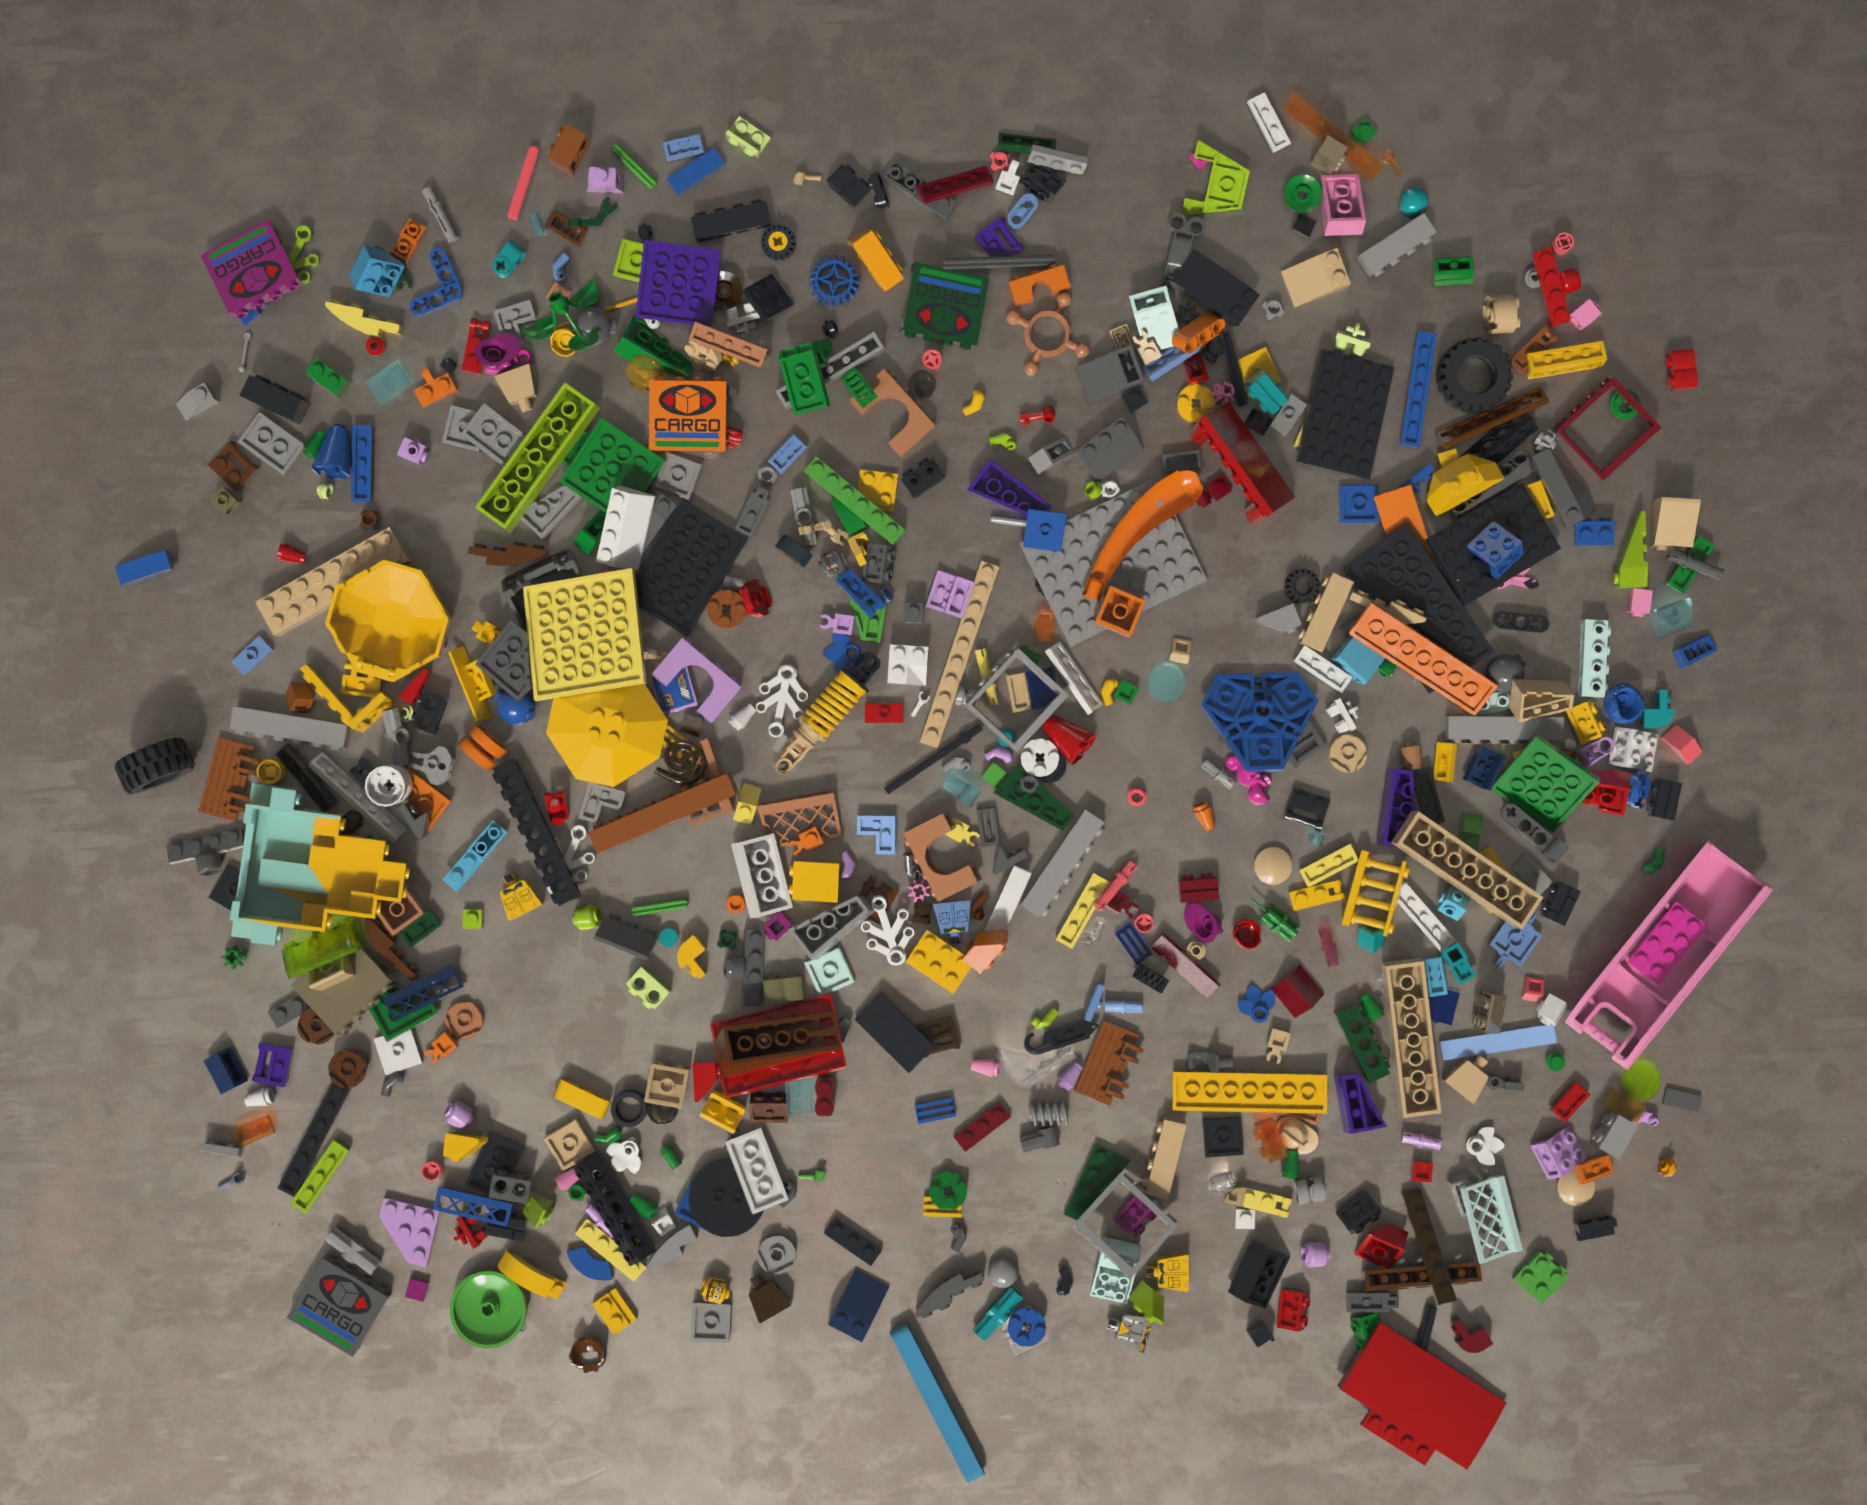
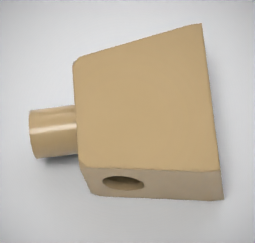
[494,364,537,413]
[1442,1055,1488,1104]

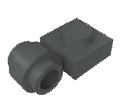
[1486,1073,1524,1091]

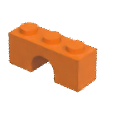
[1008,264,1071,307]

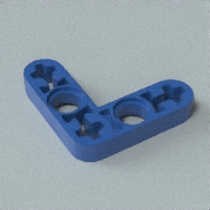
[409,248,463,317]

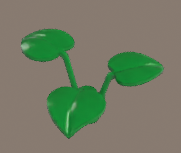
[522,279,599,352]

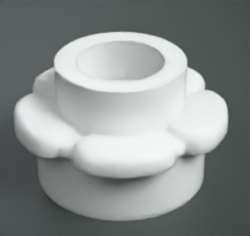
[1101,480,1120,499]

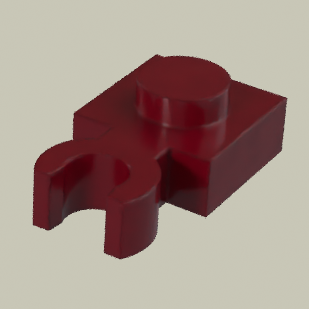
[1106,891,1139,919]

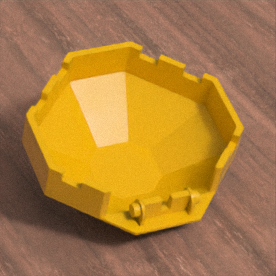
[325,560,452,682]
[546,683,668,787]

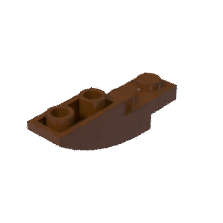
[468,542,549,567]
[364,917,420,981]

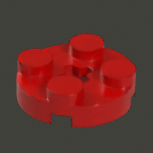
[739,579,772,618]

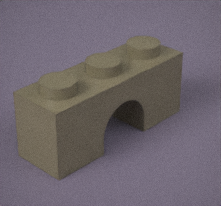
[1310,135,1348,175]

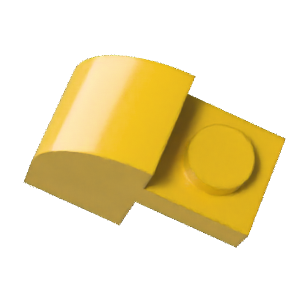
[677,934,707,979]

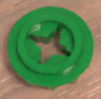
[1609,389,1641,420]

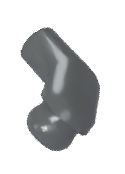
[903,852,922,880]
[381,1072,404,1097]
[779,1180,796,1208]
[950,1223,967,1252]

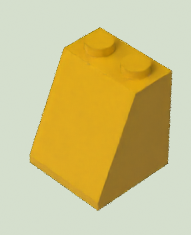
[789,861,840,903]

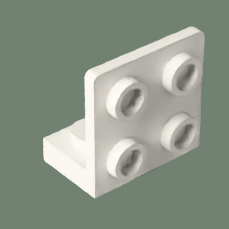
[1608,727,1658,772]

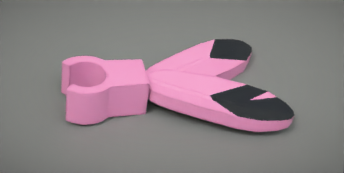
[1496,567,1539,589]

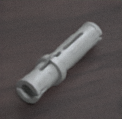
[422,186,459,243]

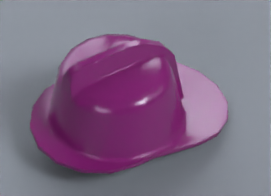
[475,333,521,368]
[1184,903,1224,943]

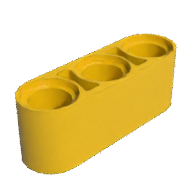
[553,1078,611,1119]

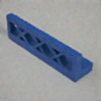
[433,1187,516,1227]

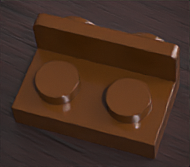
[749,1092,789,1123]

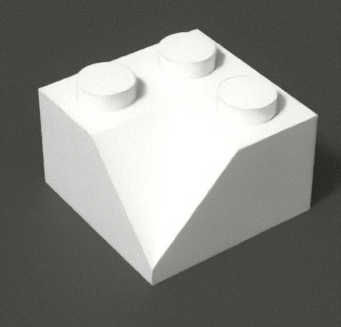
[887,644,928,686]

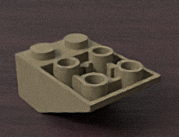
[1472,990,1507,1034]

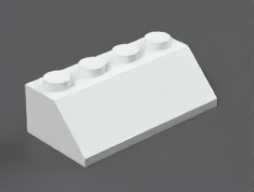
[596,485,656,570]
[731,833,793,918]

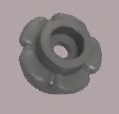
[1020,774,1039,793]

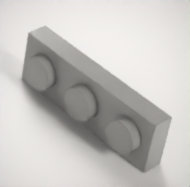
[1027,145,1088,175]

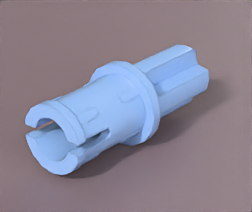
[1105,999,1143,1014]

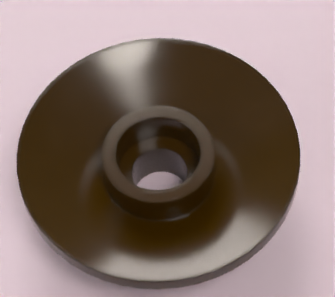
[715,271,743,310]

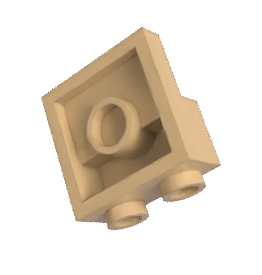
[644,1061,690,1109]

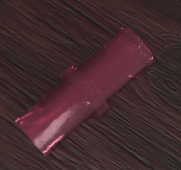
[1318,927,1340,967]

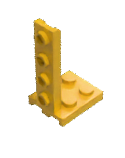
[300,665,396,733]

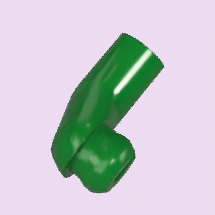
[595,1126,622,1145]

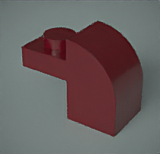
[1451,1316,1493,1353]

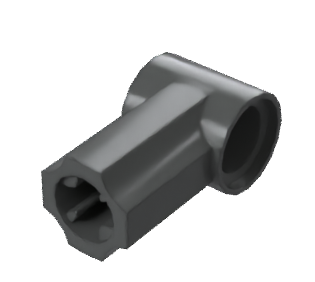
[1019,1125,1060,1152]

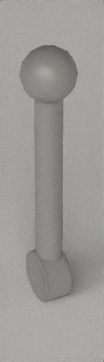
[238,332,252,372]

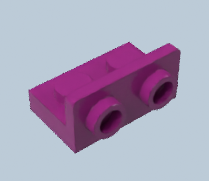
[1114,1195,1157,1237]

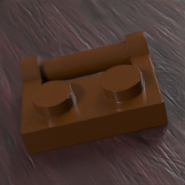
[208,441,260,492]

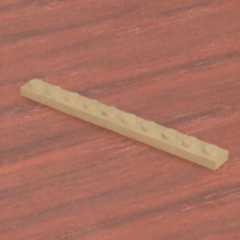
[920,561,999,748]

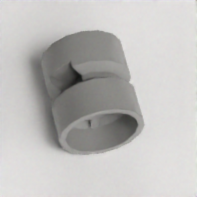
[1294,1176,1325,1205]

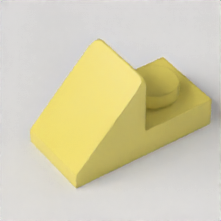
[733,783,762,825]

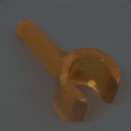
[1382,151,1402,175]

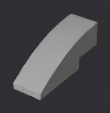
[646,1223,698,1271]

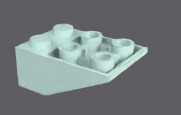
[1129,286,1179,350]
[1090,1237,1141,1304]

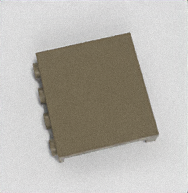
[291,931,396,1036]

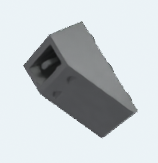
[1077,345,1144,403]

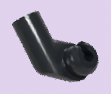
[1056,1266,1073,1296]

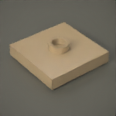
[543,1118,596,1171]

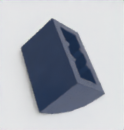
[204,1047,248,1094]

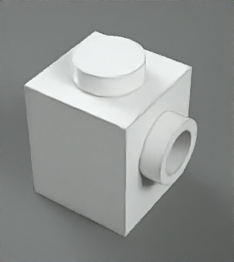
[1537,993,1567,1027]

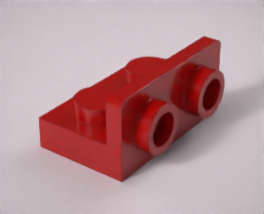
[1277,1288,1311,1332]

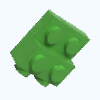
[1512,1250,1569,1305]

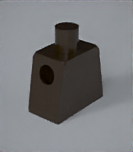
[749,1273,792,1324]

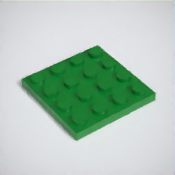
[559,417,666,513]
[1492,734,1601,833]

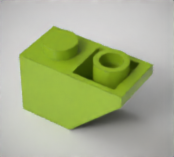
[1129,1280,1164,1325]

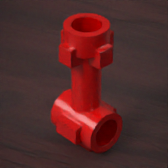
[1019,405,1056,426]

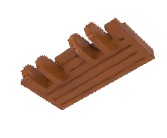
[198,737,261,821]
[1074,1020,1144,1106]

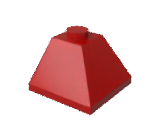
[1355,1225,1408,1269]

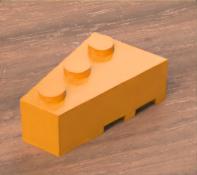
[847,227,904,292]

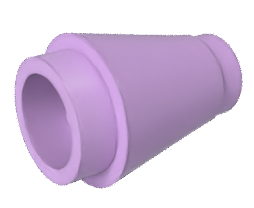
[1057,1062,1083,1091]

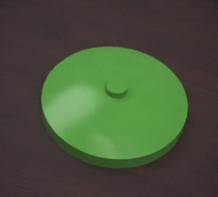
[450,1270,527,1349]

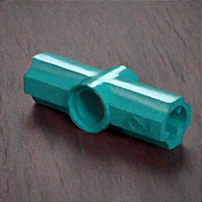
[973,1287,1023,1341]

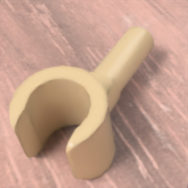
[793,172,821,185]

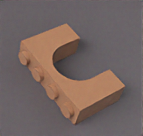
[850,369,936,459]
[903,811,982,902]

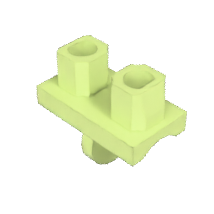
[1335,322,1371,357]

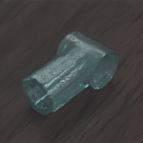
[941,772,981,808]

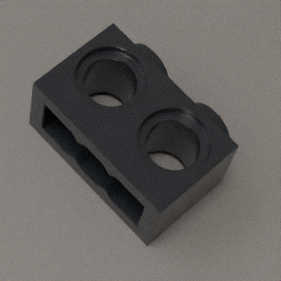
[410,691,449,735]

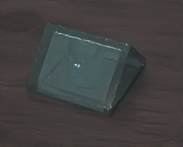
[1648,597,1693,639]

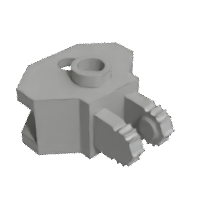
[408,746,455,785]

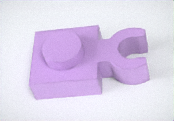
[820,614,854,635]

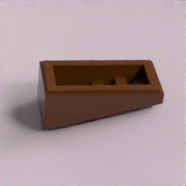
[544,210,588,246]

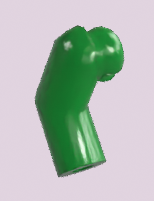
[1643,848,1665,874]

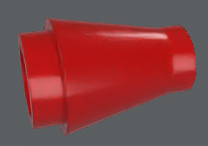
[276,543,307,564]

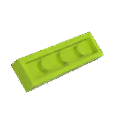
[290,1139,350,1214]

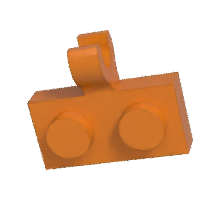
[414,367,458,408]

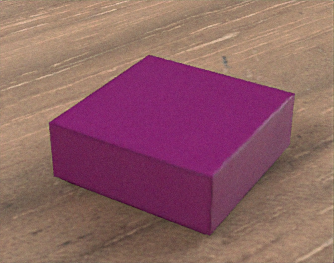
[405,1277,429,1302]

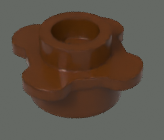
[360,510,380,529]

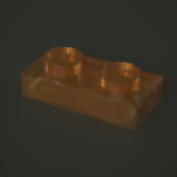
[231,1115,276,1148]

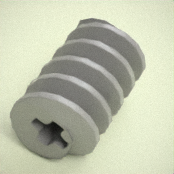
[1029,1101,1068,1127]

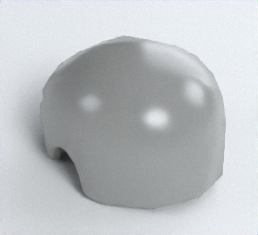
[988,1259,1019,1288]

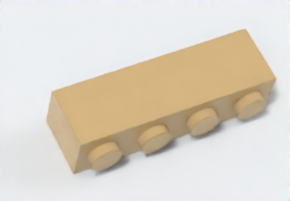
[1298,573,1354,653]
[1142,1117,1187,1200]

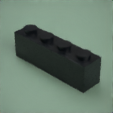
[691,199,772,243]

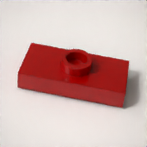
[865,704,903,723]
[1550,1081,1591,1123]

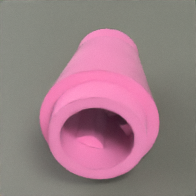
[971,1058,1000,1077]
[554,1168,579,1191]

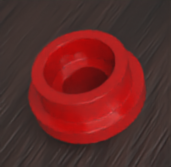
[366,336,385,356]

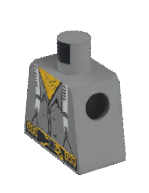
[1107,1311,1154,1354]

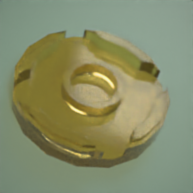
[625,355,664,392]

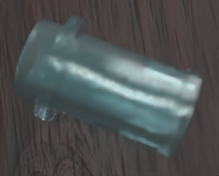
[528,212,547,239]

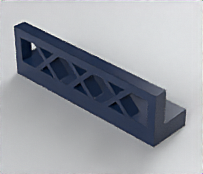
[382,964,464,1022]

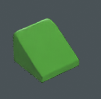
[981,762,1008,788]

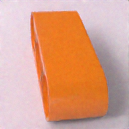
[1172,312,1225,354]

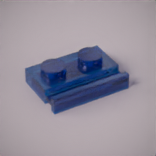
[1025,667,1056,710]

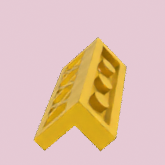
[1526,341,1607,380]

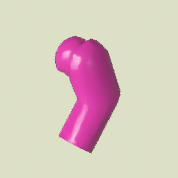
[485,360,513,375]

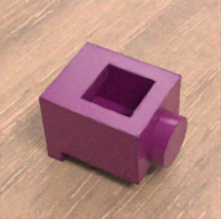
[763,911,795,941]

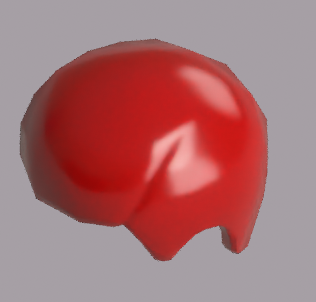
[1232,919,1262,949]

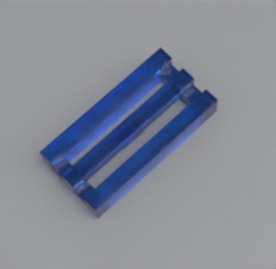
[1115,923,1152,965]

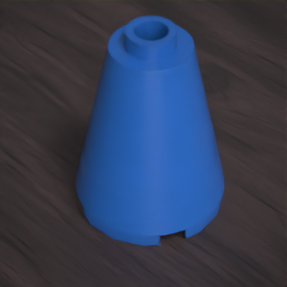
[311,424,350,479]

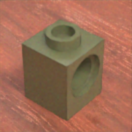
[209,487,242,516]

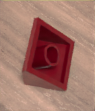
[1270,964,1324,1018]

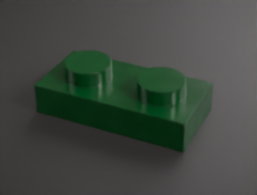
[399,910,442,948]

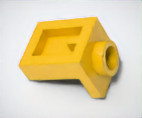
[847,532,869,566]

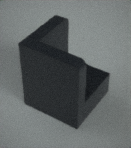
[1246,1320,1275,1348]

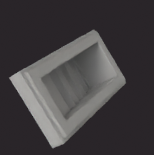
[1447,1173,1479,1218]

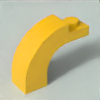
[497,1250,567,1300]

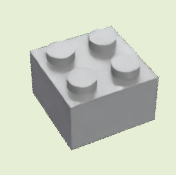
[1590,1110,1639,1160]

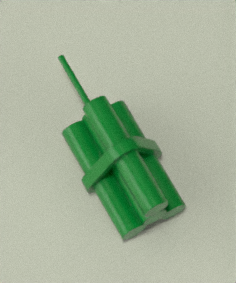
[1251,898,1300,942]

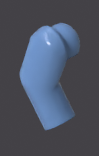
[552,252,570,281]

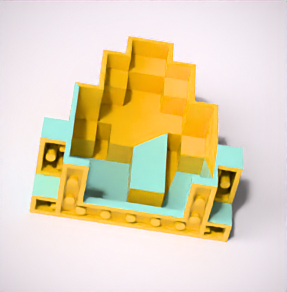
[230,783,410,946]

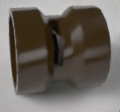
[912,902,933,925]

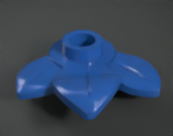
[823,633,861,671]
[1237,985,1275,1023]

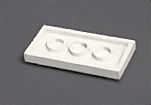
[725,1128,789,1214]

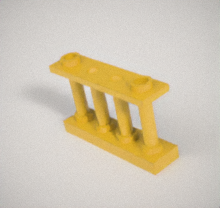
[1342,850,1410,937]

